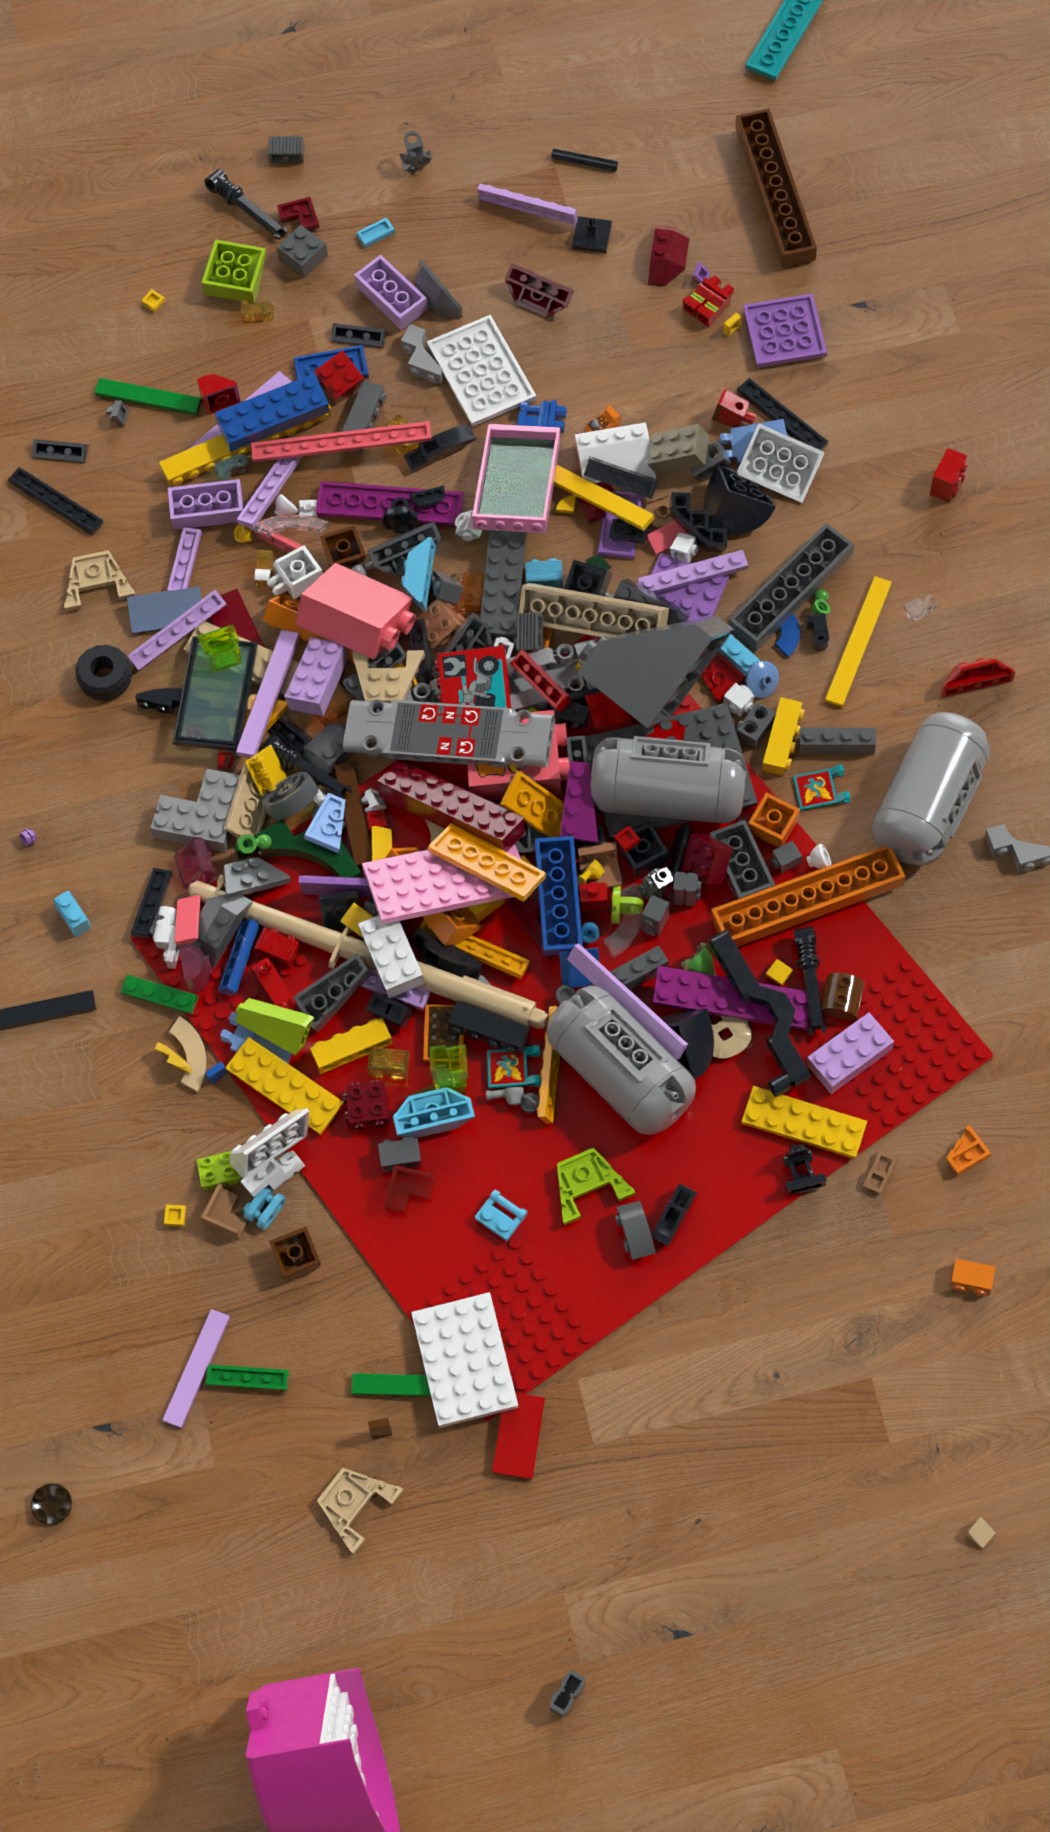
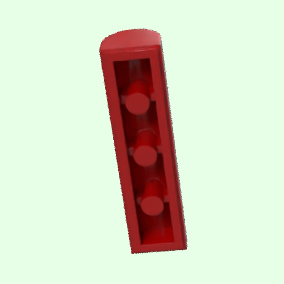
[510,649,571,711]

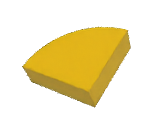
[556,495,576,514]

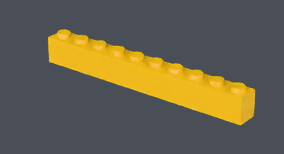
[159,405,331,487]

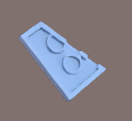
[304,793,345,853]

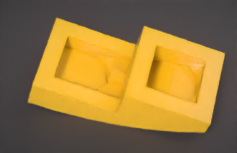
[155,1042,192,1074]

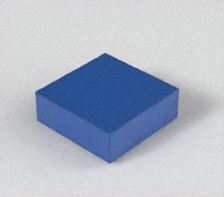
[206,1062,228,1084]

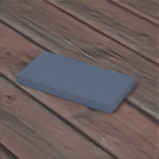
[127,586,202,634]

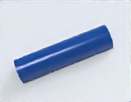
[218,919,260,996]

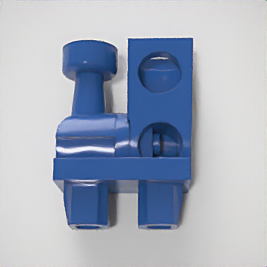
[517,400,567,433]

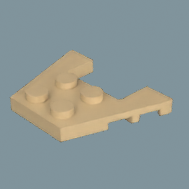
[64,550,136,612]
[352,650,425,703]
[317,1468,404,1555]

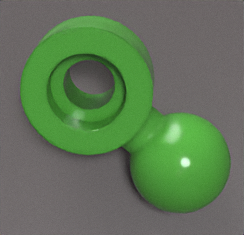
[811,589,831,616]
[236,834,272,853]

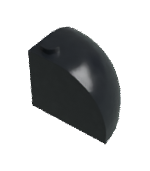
[704,464,776,534]
[659,1009,714,1079]

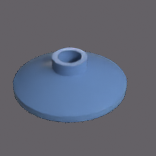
[746,661,779,698]

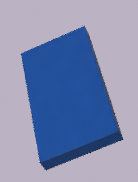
[293,345,369,386]

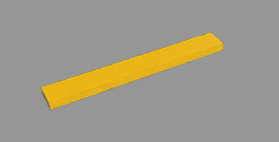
[531,457,655,531]
[825,576,892,708]

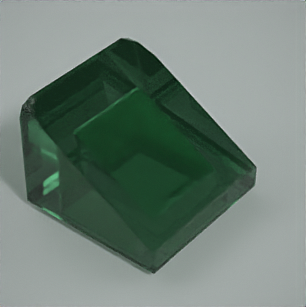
[586,555,611,570]

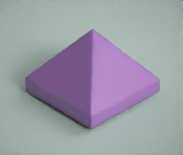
[693,262,710,284]

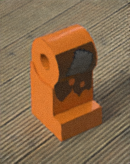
[585,405,621,432]

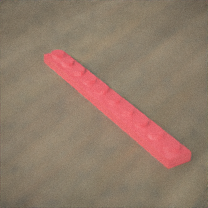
[251,421,432,462]

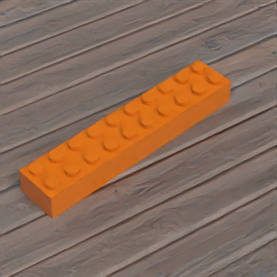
[711,846,906,947]

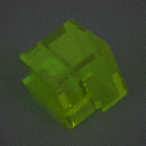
[197,624,242,673]
[429,1045,468,1090]

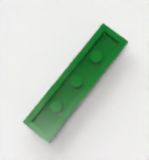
[120,975,199,1014]
[206,1364,289,1392]

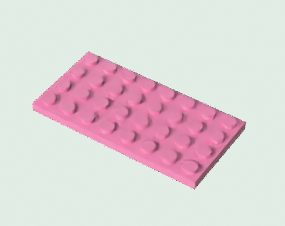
[362,844,521,924]

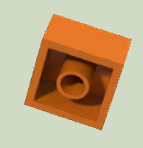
[748,793,800,848]

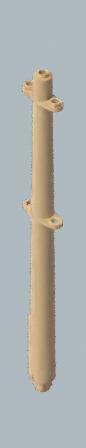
[188,875,549,1029]

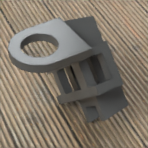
[399,131,433,174]

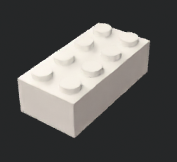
[358,915,425,998]

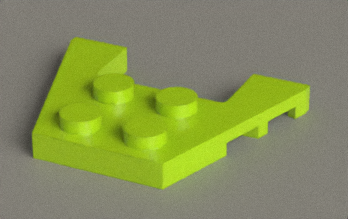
[557,1148,635,1225]

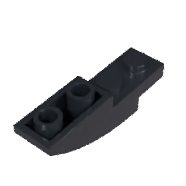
[404,424,476,473]
[135,688,212,716]
[411,928,483,980]

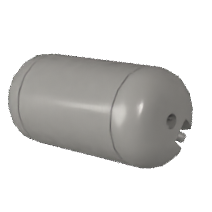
[872,712,990,866]
[590,736,746,823]
[547,986,696,1135]

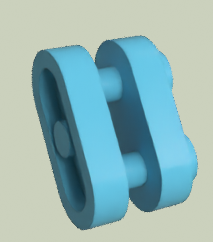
[243,1186,286,1230]

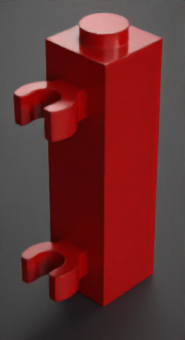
[251,957,303,1013]

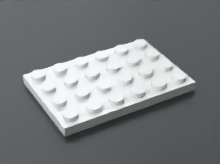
[427,315,537,427]
[411,1292,519,1428]

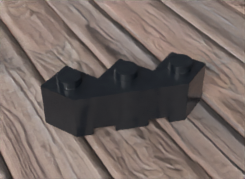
[669,492,727,552]

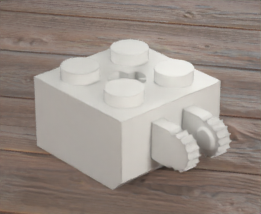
[267,545,323,600]

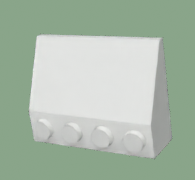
[575,423,656,487]
[737,423,825,503]
[230,1108,309,1179]

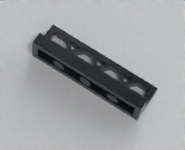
[583,456,658,499]

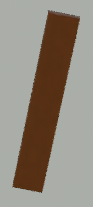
[335,761,372,867]

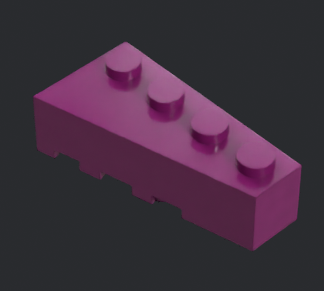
[560,761,598,844]

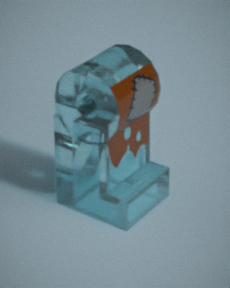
[214,454,249,481]

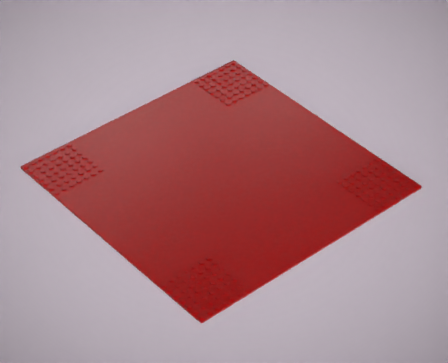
[131,634,993,1422]

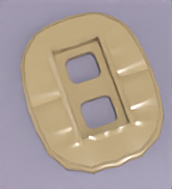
[709,1014,751,1059]

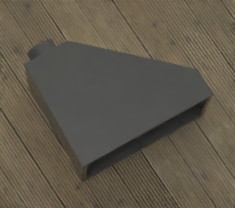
[577,616,734,728]

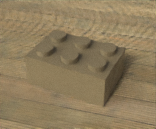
[647,424,709,476]

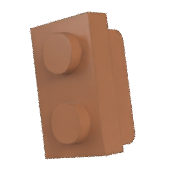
[416,598,465,649]
[578,842,622,888]

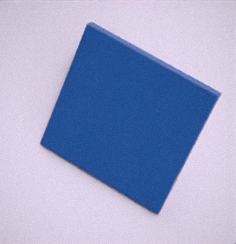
[559,948,599,988]

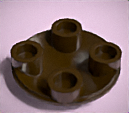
[31,1483,72,1525]

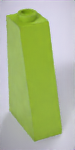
[235,998,314,1055]

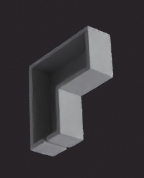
[150,769,240,852]

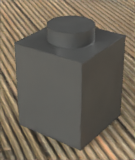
[771,841,802,874]

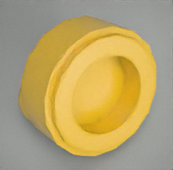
[234,525,253,543]

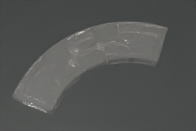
[254,515,328,537]
[604,883,643,958]

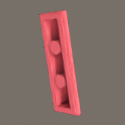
[647,521,688,555]
[253,524,307,553]
[174,895,200,949]

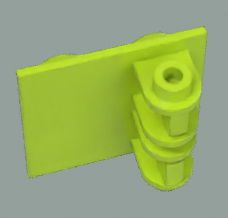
[197,1151,242,1192]

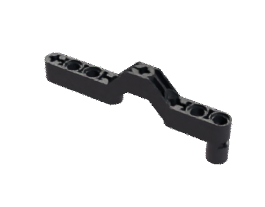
[708,930,811,1097]

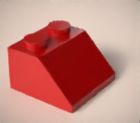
[197,373,241,415]

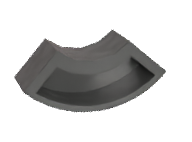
[615,1201,655,1260]

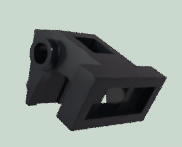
[783,1144,826,1196]

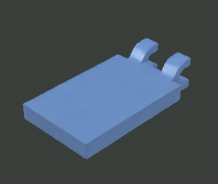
[719,419,787,465]
[220,1012,293,1063]

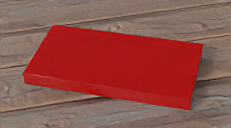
[492,1393,545,1480]

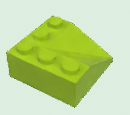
[201,240,266,304]

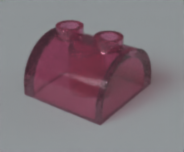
[174,837,216,889]
[178,944,213,994]

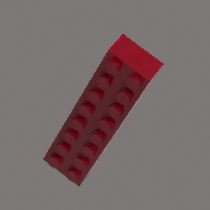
[377,760,524,852]

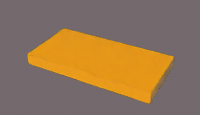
[500,771,564,838]

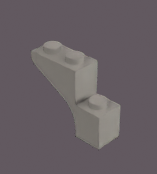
[401,324,443,385]
[984,824,1050,872]

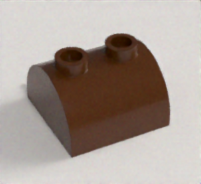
[320,525,367,567]
[821,973,865,1021]
[269,1226,321,1280]

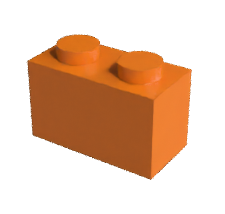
[950,1258,996,1296]

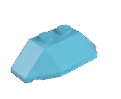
[401,537,436,611]
[393,1087,475,1138]

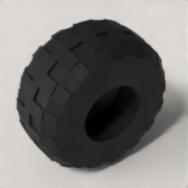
[75,645,132,701]

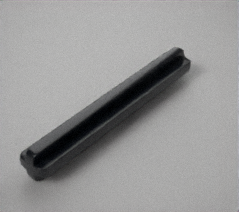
[551,148,618,171]

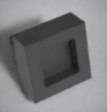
[106,401,129,426]

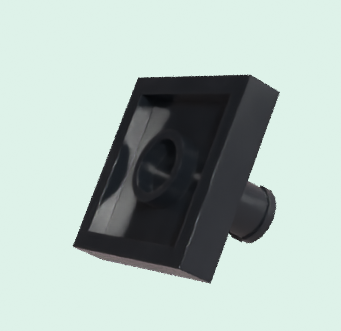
[572,216,612,253]
[319,890,360,930]

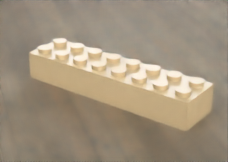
[519,583,669,638]

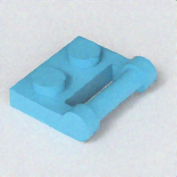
[475,1189,528,1242]

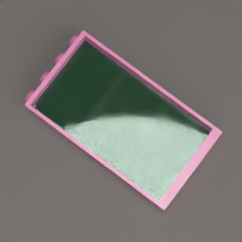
[472,424,561,533]

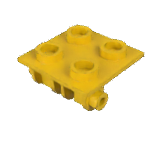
[245,745,287,795]

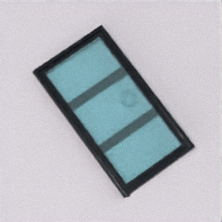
[172,636,258,751]

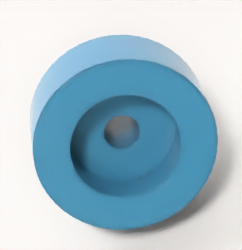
[581,922,599,943]

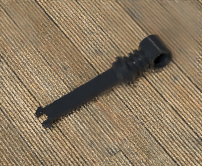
[204,169,287,240]
[259,734,352,800]
[794,926,827,1036]

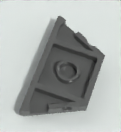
[223,857,291,899]

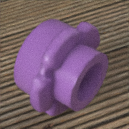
[20,828,36,846]

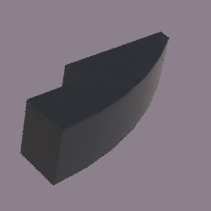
[651,1183,698,1246]

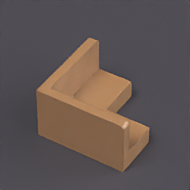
[201,1183,248,1240]

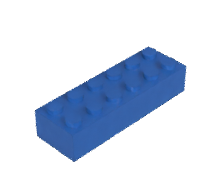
[215,373,329,452]
[534,836,583,956]

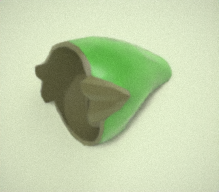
[681,943,716,976]

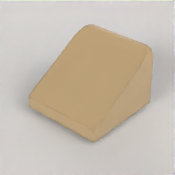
[966,1517,996,1549]

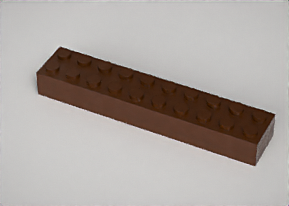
[735,108,817,268]

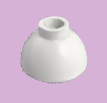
[274,494,298,519]
[807,844,831,869]

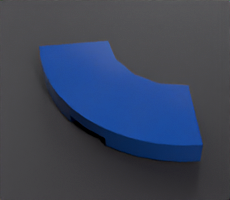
[776,614,800,658]

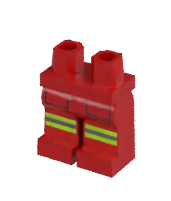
[682,275,734,327]

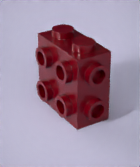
[343,1080,390,1130]

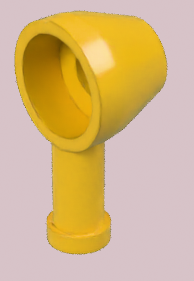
[577,859,605,885]

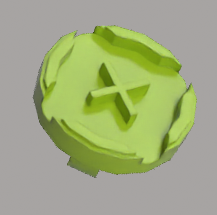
[612,886,643,924]

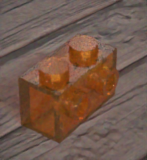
[457,572,485,614]

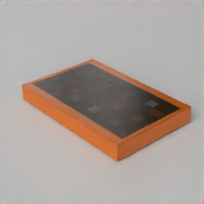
[423,1005,464,1062]

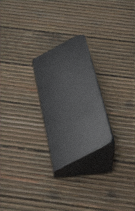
[331,323,387,347]
[32,439,89,462]
[269,715,313,755]
[666,824,691,883]

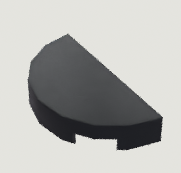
[409,485,445,509]

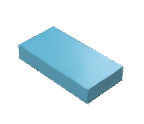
[356,217,395,248]

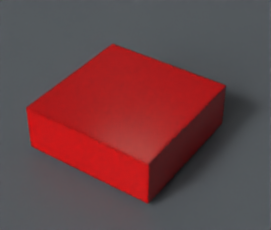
[366,809,388,832]
[613,826,640,853]

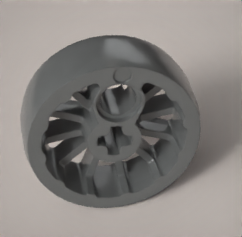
[262,772,318,821]

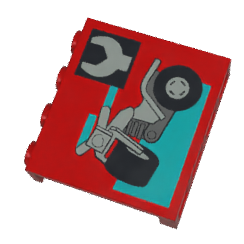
[435,645,512,709]

